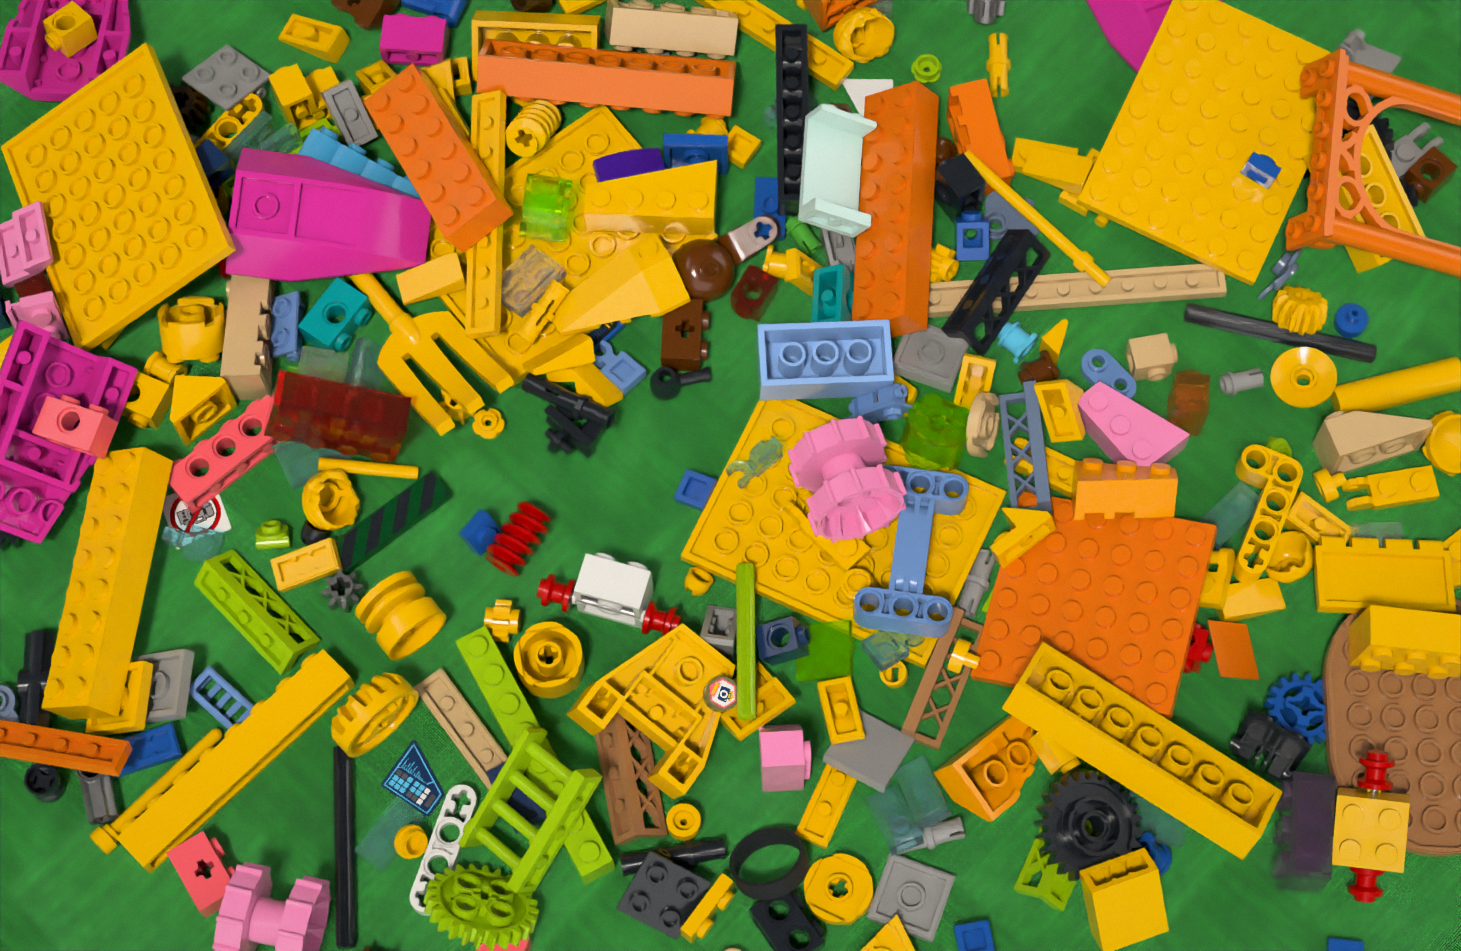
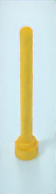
[88,728,223,855]

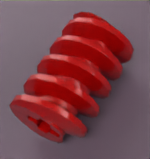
[485,501,552,578]

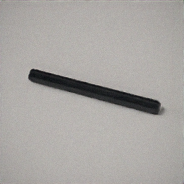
[1184,303,1377,363]
[333,745,356,949]

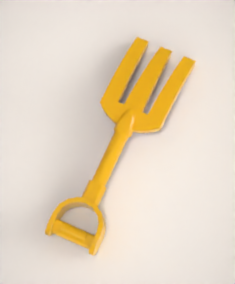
[345,273,515,436]

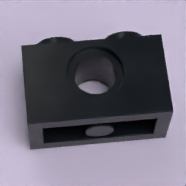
[934,153,986,224]

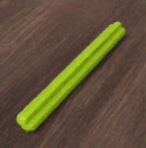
[736,563,756,721]

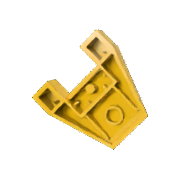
[566,623,735,800]

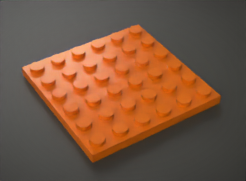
[970,492,1218,719]

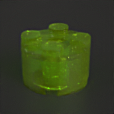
[519,173,572,243]
[899,394,970,472]

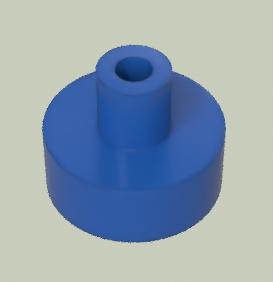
[1333,303,1369,338]

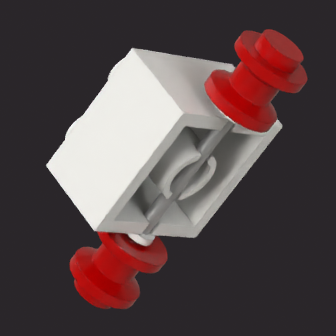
[537,553,682,637]

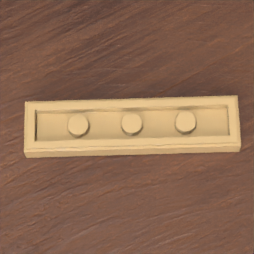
[414,668,508,791]

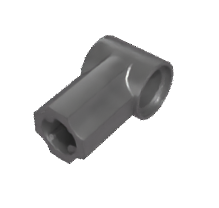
[75,769,119,825]

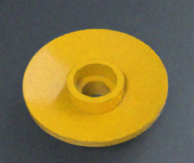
[1270,347,1337,408]

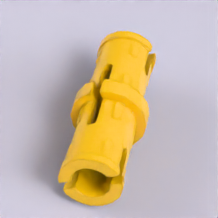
[986,33,1011,98]
[515,279,570,345]

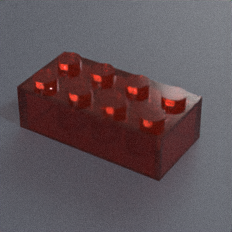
[264,370,411,462]

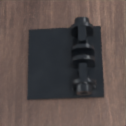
[1228,709,1313,784]
[616,848,711,940]

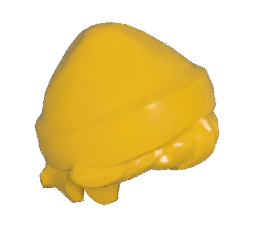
[833,7,895,63]
[1422,410,1461,476]
[302,468,360,531]

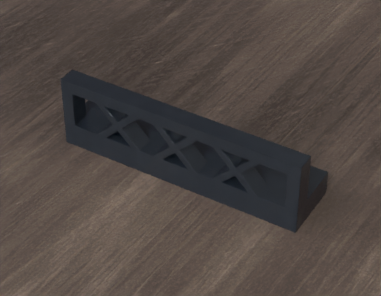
[941,229,1051,355]

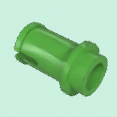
[785,215,823,257]

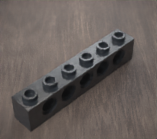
[775,24,809,216]

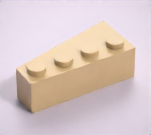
[604,0,738,59]
[220,275,276,400]

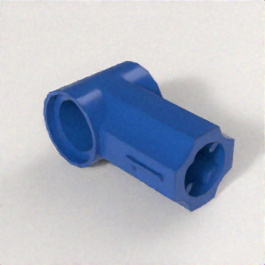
[401,0,468,28]

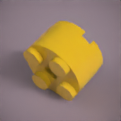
[157,296,226,363]
[514,622,585,698]

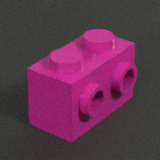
[379,13,449,66]

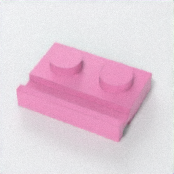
[5,291,70,340]

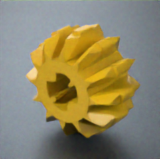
[1272,285,1328,335]

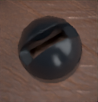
[300,520,330,546]

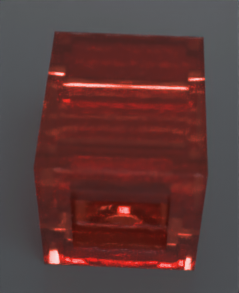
[730,264,778,322]

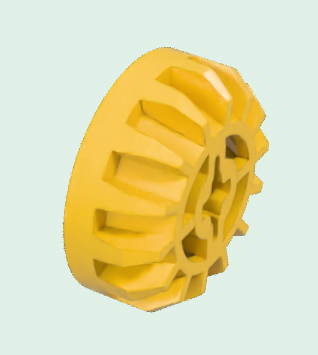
[331,672,419,758]

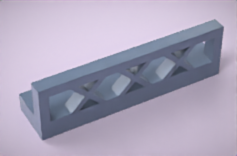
[999,380,1053,515]

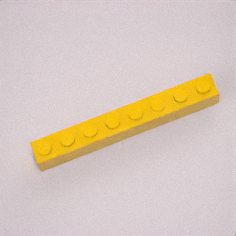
[116,649,355,874]

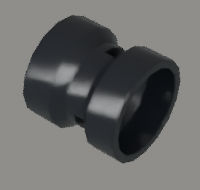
[24,763,66,803]

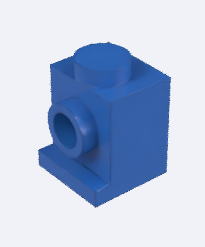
[954,210,989,261]

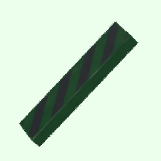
[335,470,453,575]

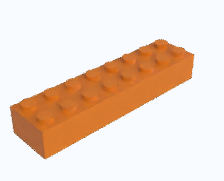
[476,38,736,119]
[852,81,939,338]

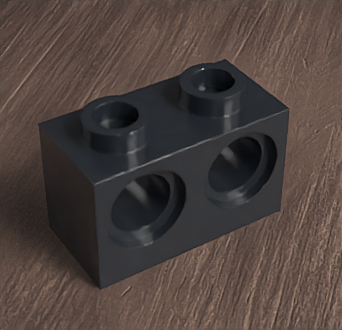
[749,890,825,951]

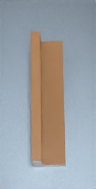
[901,606,983,751]
[595,713,667,845]

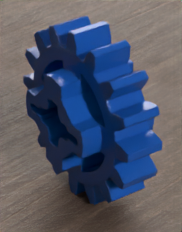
[1263,673,1326,745]

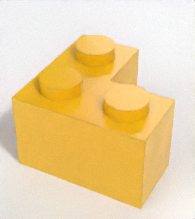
[268,63,339,136]

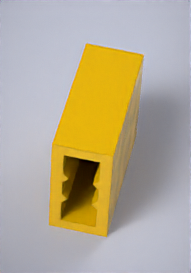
[1079,848,1169,951]

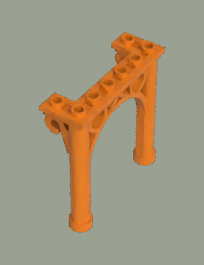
[1285,48,1461,281]

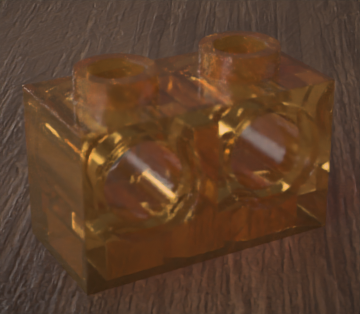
[1167,370,1210,436]

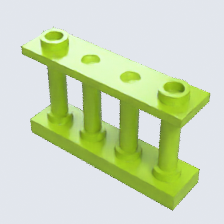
[458,728,603,894]

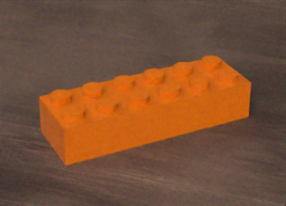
[363,63,514,253]

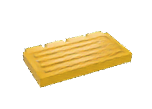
[1313,536,1456,614]

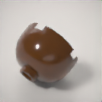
[672,239,734,303]

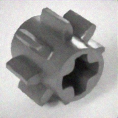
[966,0,1005,24]
[321,569,365,613]

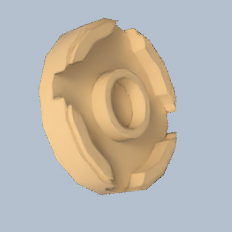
[966,392,1000,458]

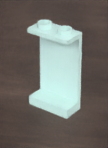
[798,104,877,238]

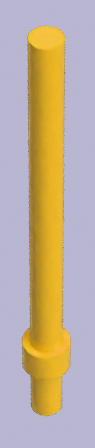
[964,150,1112,288]

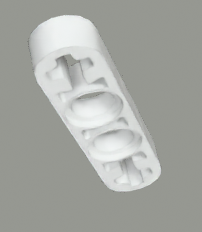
[410,784,478,916]

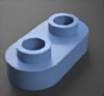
[1080,349,1136,400]

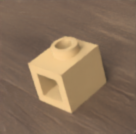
[1125,333,1178,381]

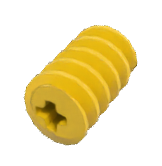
[505,99,562,157]

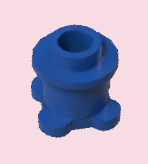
[1131,832,1172,876]

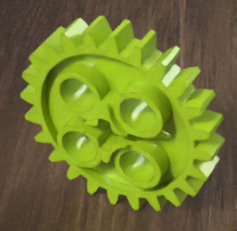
[423,863,539,951]

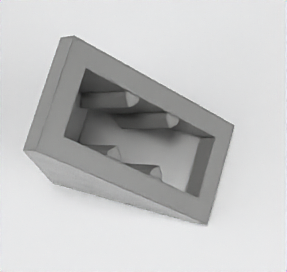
[700,605,737,660]

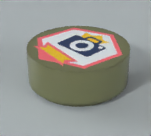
[703,676,737,712]

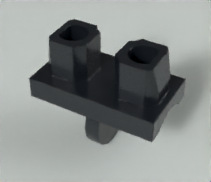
[544,404,603,459]

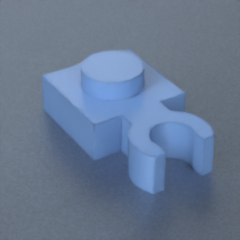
[593,340,646,396]

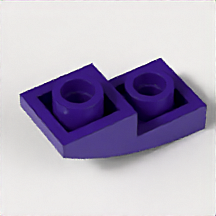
[592,148,665,182]

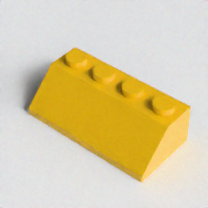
[472,10,601,81]
[1303,124,1426,273]

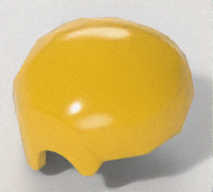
[1264,531,1314,584]

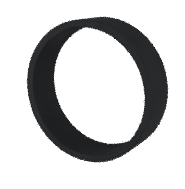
[729,827,809,900]

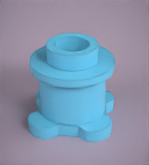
[997,321,1039,365]

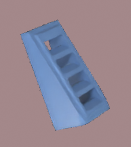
[189,666,253,729]

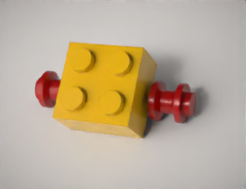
[1331,750,1410,903]

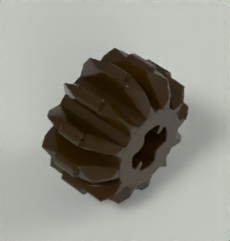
[169,80,210,133]

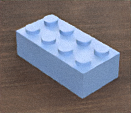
[756,320,894,401]

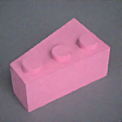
[1077,381,1190,467]
[759,724,811,792]

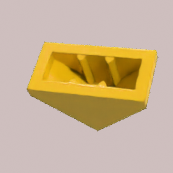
[951,353,997,418]

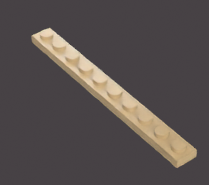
[928,264,1227,318]

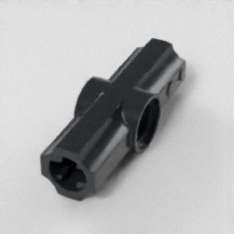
[17,630,57,728]

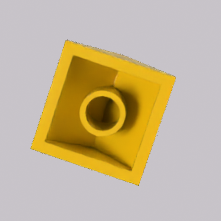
[170,375,238,447]

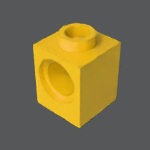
[43,1,98,58]

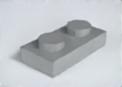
[320,79,378,147]

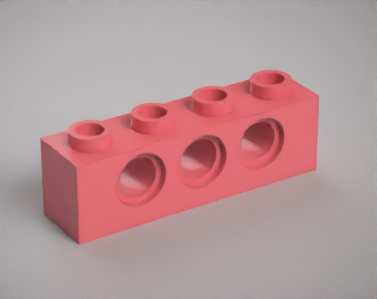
[168,395,297,514]

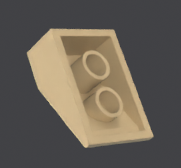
[1312,410,1433,476]

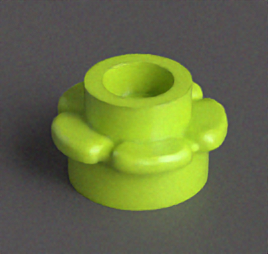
[911,54,942,84]

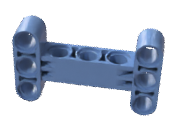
[853,465,969,638]

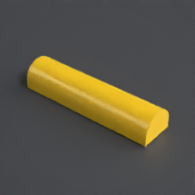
[1330,356,1461,414]

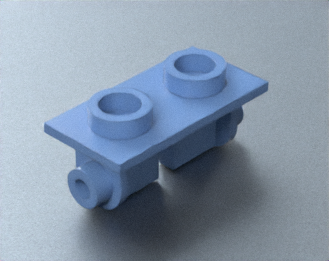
[270,291,305,362]
[843,383,916,425]

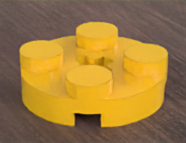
[804,853,874,926]

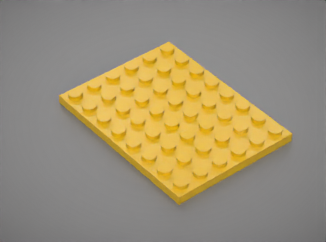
[1076,0,1331,286]
[1,42,236,352]
[425,104,718,388]
[680,399,1007,669]

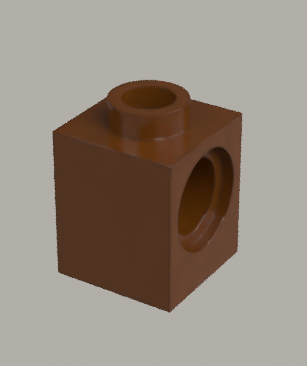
[1403,146,1458,204]

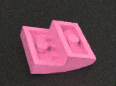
[0,201,54,288]

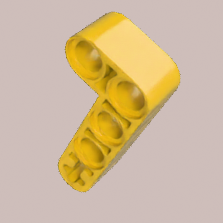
[194,93,268,216]
[1232,444,1303,584]

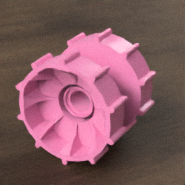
[787,416,907,543]
[212,861,332,951]

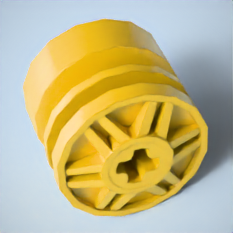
[355,571,446,661]

